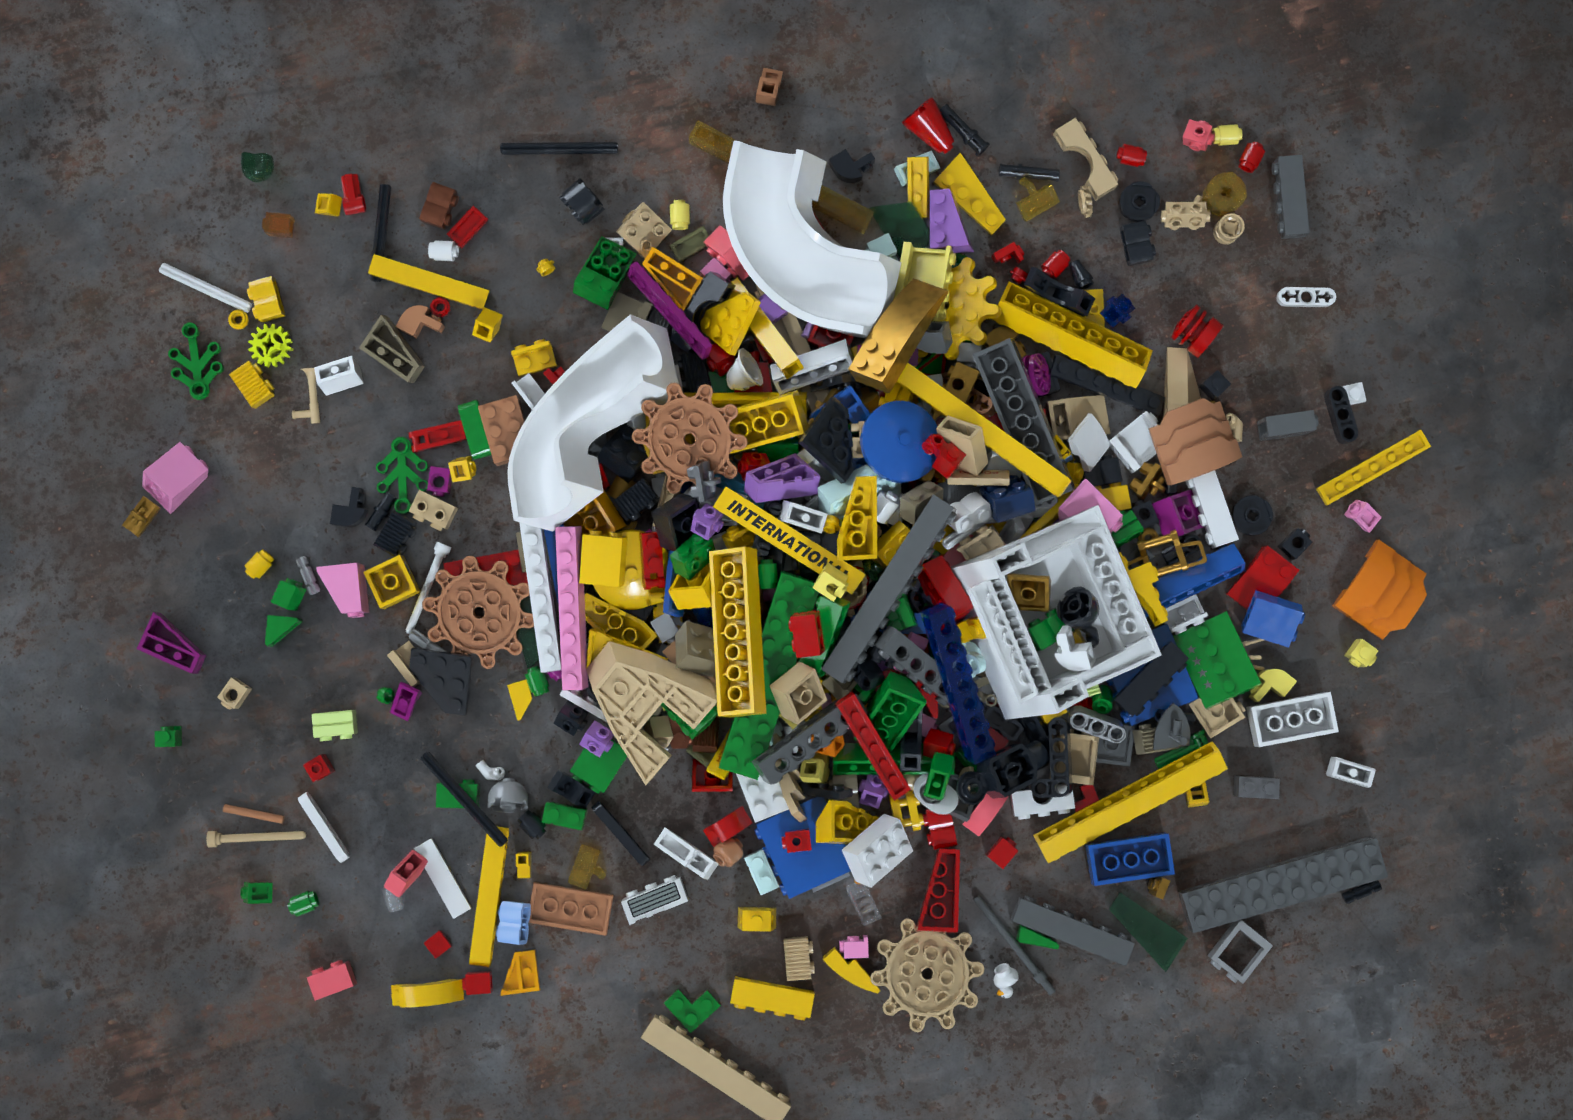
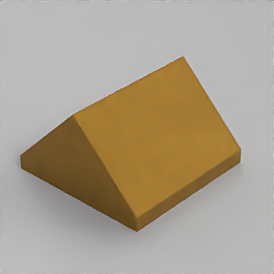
[1007,574,1051,612]

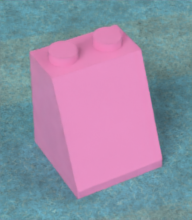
[142,442,208,514]
[1059,479,1123,534]
[316,563,369,618]

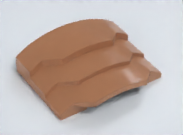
[1148,398,1242,485]

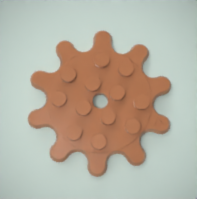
[632,382,748,494]
[422,556,534,669]

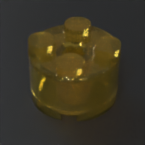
[1202,172,1247,217]

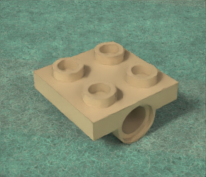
[616,202,672,259]

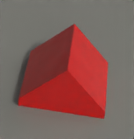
[692,759,733,792]

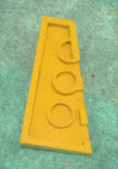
[933,153,1006,236]

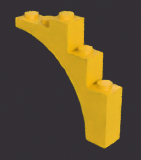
[1119,552,1168,626]

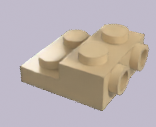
[1188,697,1246,738]

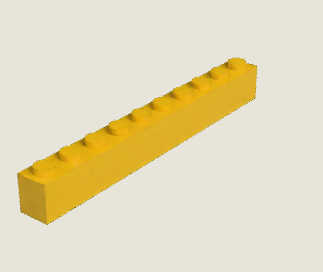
[1033,741,1228,863]

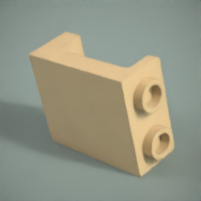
[1050,729,1099,785]

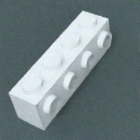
[770,339,853,395]
[1186,470,1239,548]

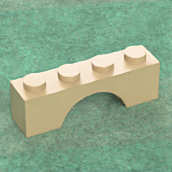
[1053,118,1118,201]

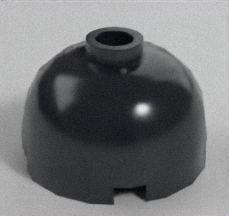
[1057,586,1100,629]

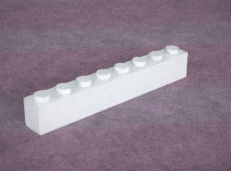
[519,522,561,673]

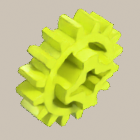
[248,324,293,368]

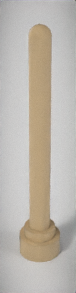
[207,831,306,848]

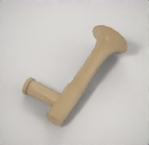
[292,368,320,424]

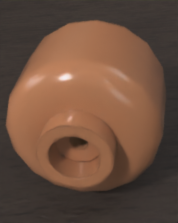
[713,838,743,867]

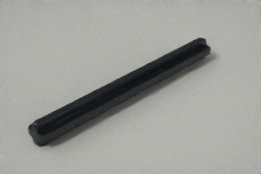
[500,142,618,155]
[420,752,508,847]

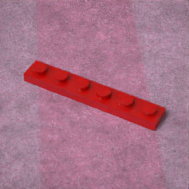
[835,692,911,801]

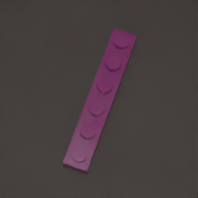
[628,261,712,360]

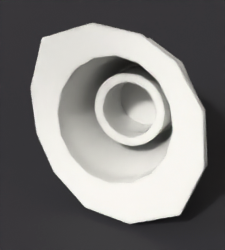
[726,348,763,391]

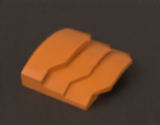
[1332,540,1427,640]

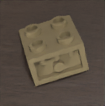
[602,292,653,332]

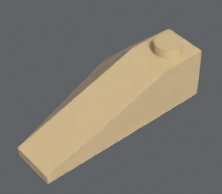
[1163,347,1201,417]

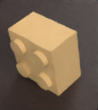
[770,662,827,725]

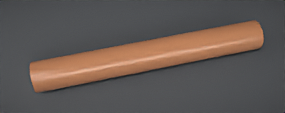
[223,804,285,824]

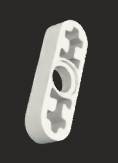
[1276,287,1336,307]

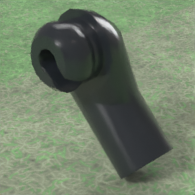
[1079,625,1099,648]

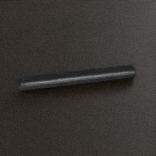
[370,184,391,282]

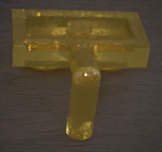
[1016,178,1060,222]
[567,844,607,889]

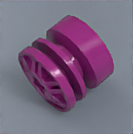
[1022,353,1051,396]

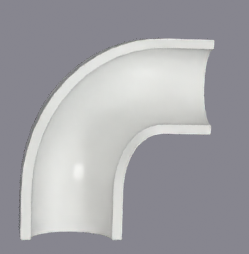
[507,314,678,532]

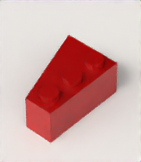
[918,555,974,632]

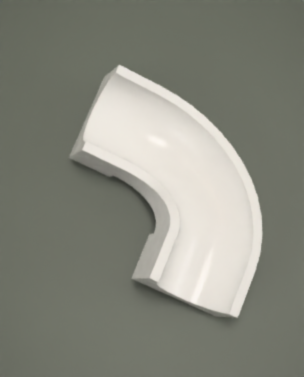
[723,141,901,338]

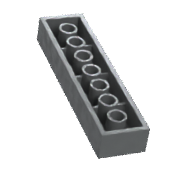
[973,338,1076,506]

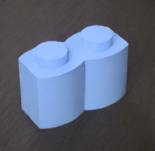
[496,901,531,945]

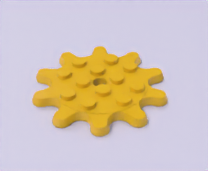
[918,257,1001,360]

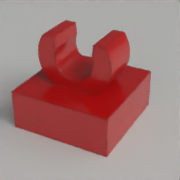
[543,367,565,385]

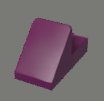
[390,682,422,721]

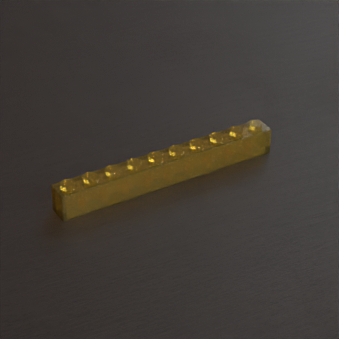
[688,120,874,234]

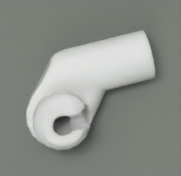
[476,760,505,780]

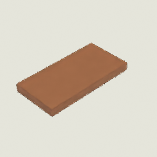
[529,882,614,936]

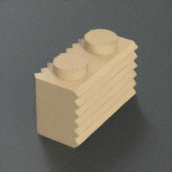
[784,936,815,981]

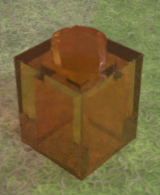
[262,212,294,238]

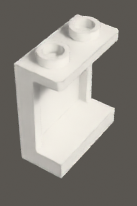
[1109,411,1158,474]

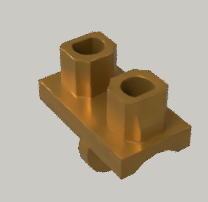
[1129,462,1166,500]
[122,496,161,537]

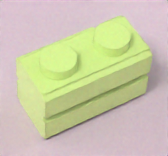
[312,710,358,741]

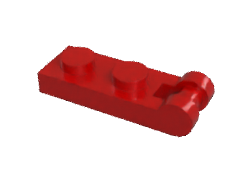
[408,420,467,453]
[640,531,665,590]

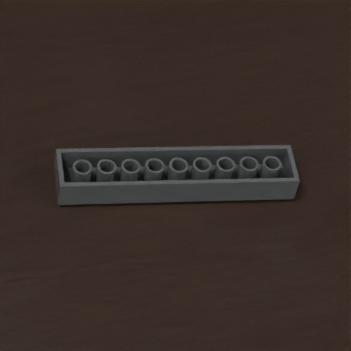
[1178,836,1388,933]

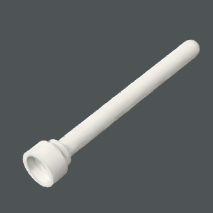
[406,542,452,634]

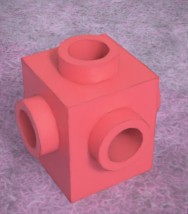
[1183,119,1215,151]

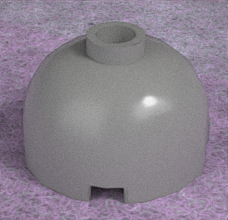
[488,778,528,813]

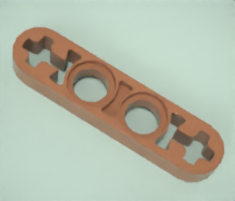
[942,372,996,418]

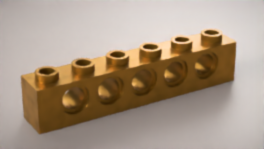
[918,362,979,482]

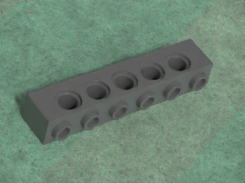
[874,625,982,719]
[751,691,868,785]

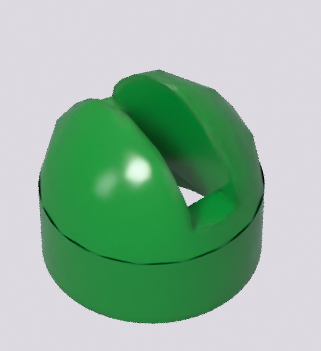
[376,687,394,704]

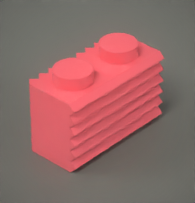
[384,850,428,897]

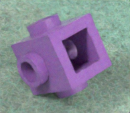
[691,503,724,540]
[579,720,614,758]
[858,775,888,809]

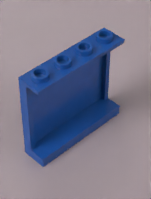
[1106,624,1199,726]
[754,796,851,899]

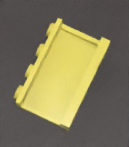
[893,242,956,321]

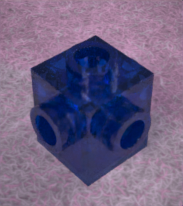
[1100,293,1136,328]

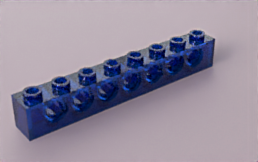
[920,603,996,764]

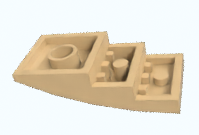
[773,733,807,823]

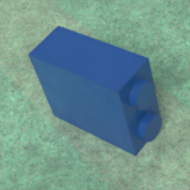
[1241,590,1305,648]

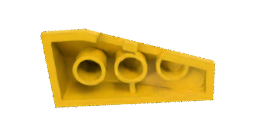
[837,476,877,561]
[816,800,879,844]

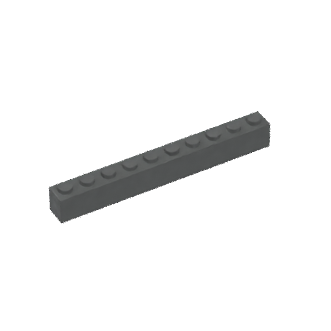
[821,494,957,683]

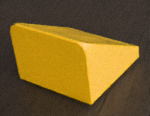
[315,193,342,216]

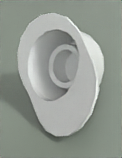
[913,775,958,815]

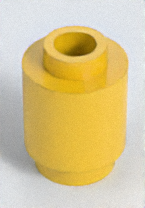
[244,549,275,579]

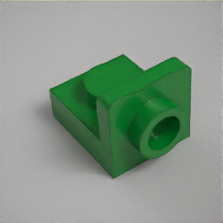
[240,882,273,904]

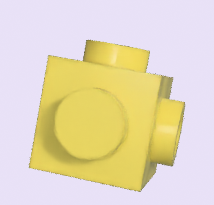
[1345,639,1378,668]

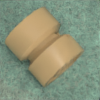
[1213,213,1245,244]

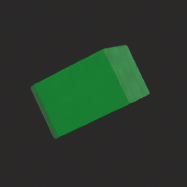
[265,615,303,647]

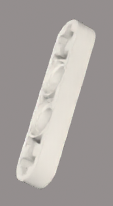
[298,792,350,863]

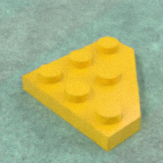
[700,292,761,356]

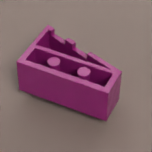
[137,612,207,674]

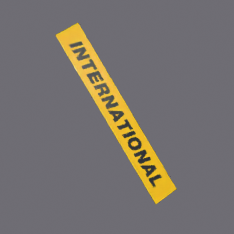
[713,487,866,595]

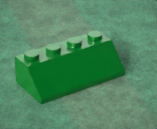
[854,671,927,754]

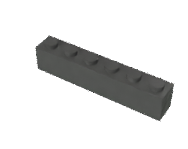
[1010,895,1135,966]

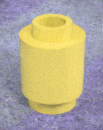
[1212,124,1242,146]
[670,200,690,230]

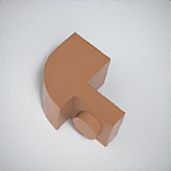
[756,68,783,106]
[396,305,445,339]

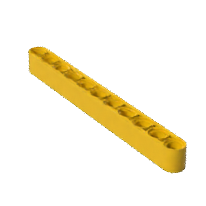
[897,363,1072,498]

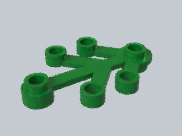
[168,322,224,400]
[376,437,429,514]

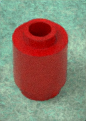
[1239,142,1265,173]
[1116,144,1147,167]
[1041,250,1070,279]

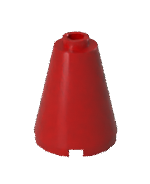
[902,97,954,154]

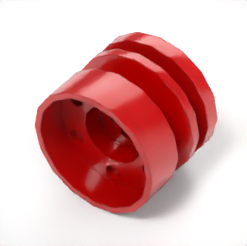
[1170,304,1224,358]

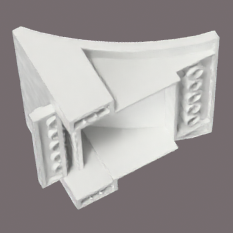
[951,505,1162,720]

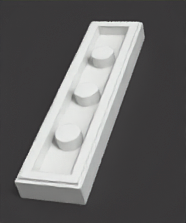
[414,838,472,919]

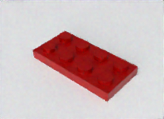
[443,549,528,586]

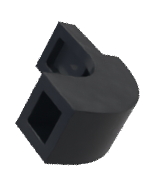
[1024,267,1096,316]
[900,709,923,771]

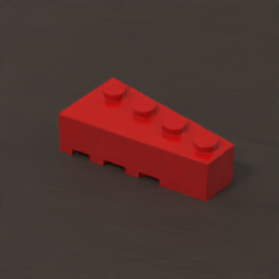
[915,849,960,933]

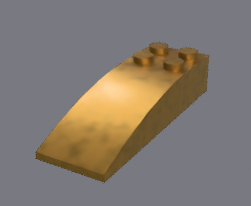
[848,278,949,394]

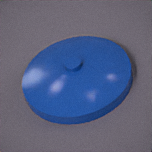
[860,401,938,483]

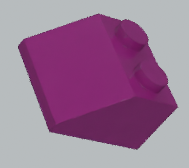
[1152,489,1204,537]

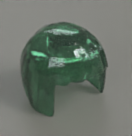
[241,152,274,182]

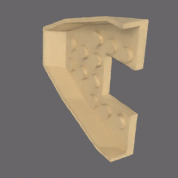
[586,641,717,785]

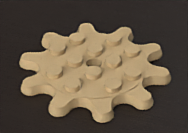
[870,919,984,1032]

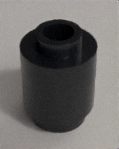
[517,810,547,840]

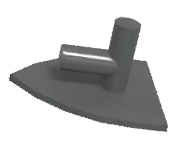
[1153,703,1190,750]

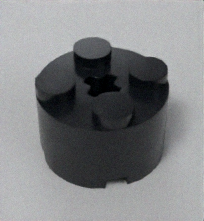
[559,178,605,225]

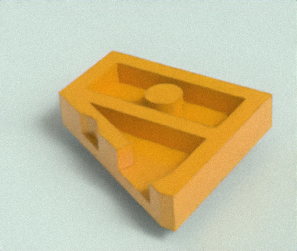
[501,949,541,996]

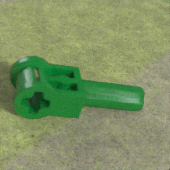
[1154,729,1209,769]

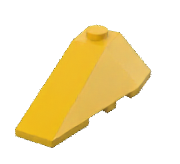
[585,593,658,650]

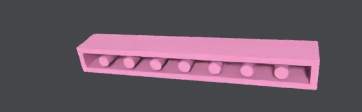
[555,526,588,690]

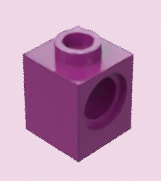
[427,466,452,497]

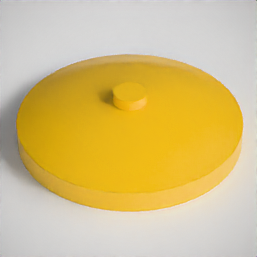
[593,530,668,610]

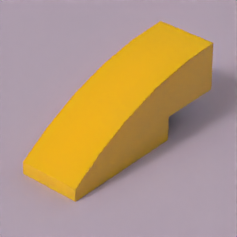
[823,947,881,993]

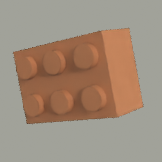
[478,395,525,466]

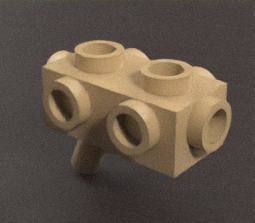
[1161,195,1210,230]

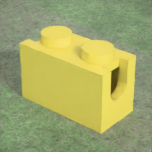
[813,563,849,602]

